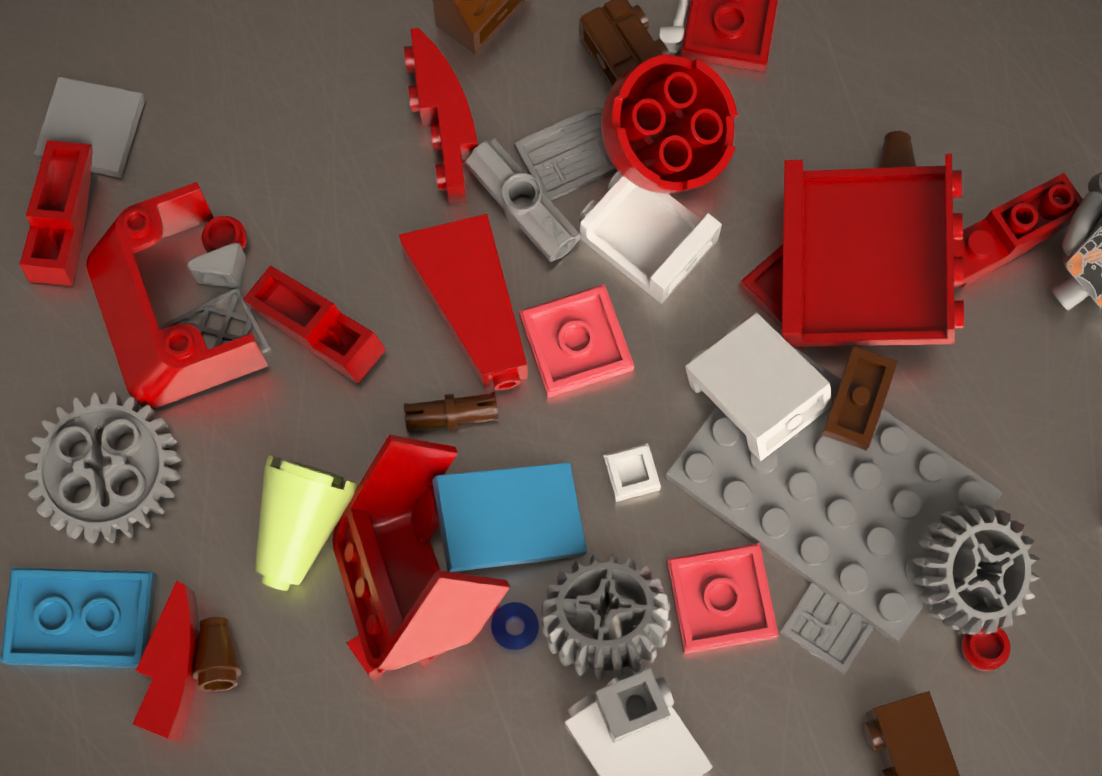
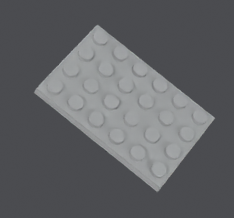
[665,347,1003,644]

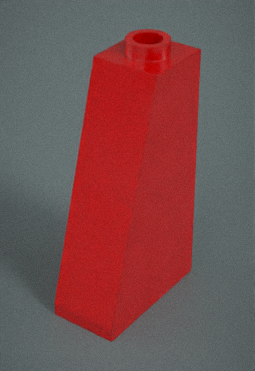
[399,214,528,390]

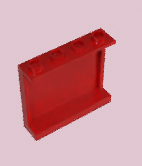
[782,154,964,347]

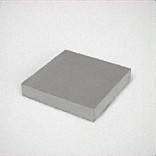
[33,77,145,178]

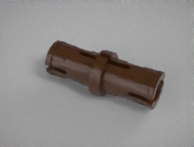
[404,392,499,433]

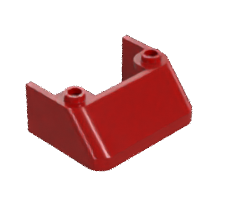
[86,182,268,408]
[332,434,510,671]

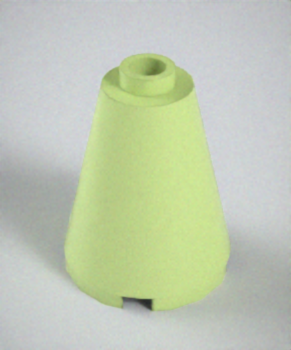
[255,454,358,591]

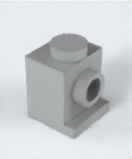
[594,668,674,743]

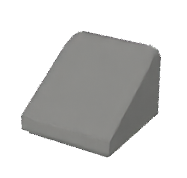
[187,243,246,289]

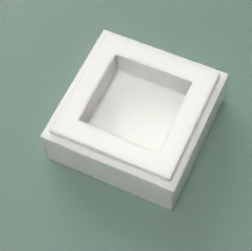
[603,443,661,502]

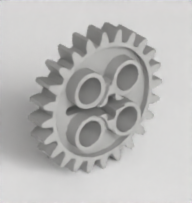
[24,392,181,544]

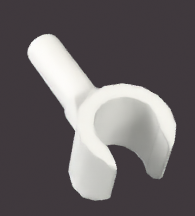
[659,0,690,53]

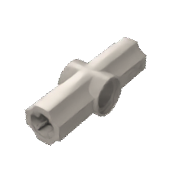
[465,138,580,262]

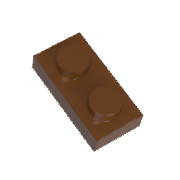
[822,346,898,451]

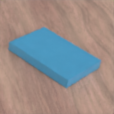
[432,463,587,572]
[0,568,156,668]

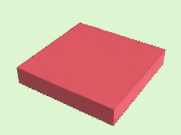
[519,284,634,398]
[666,543,779,654]

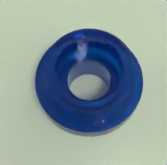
[491,602,539,651]

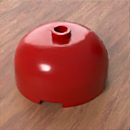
[601,54,738,194]

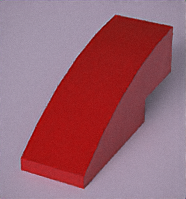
[19,140,93,286]
[242,265,386,384]
[132,581,199,743]

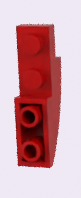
[404,28,478,206]
[953,173,1083,288]

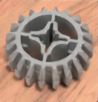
[912,505,1041,635]
[541,553,671,681]

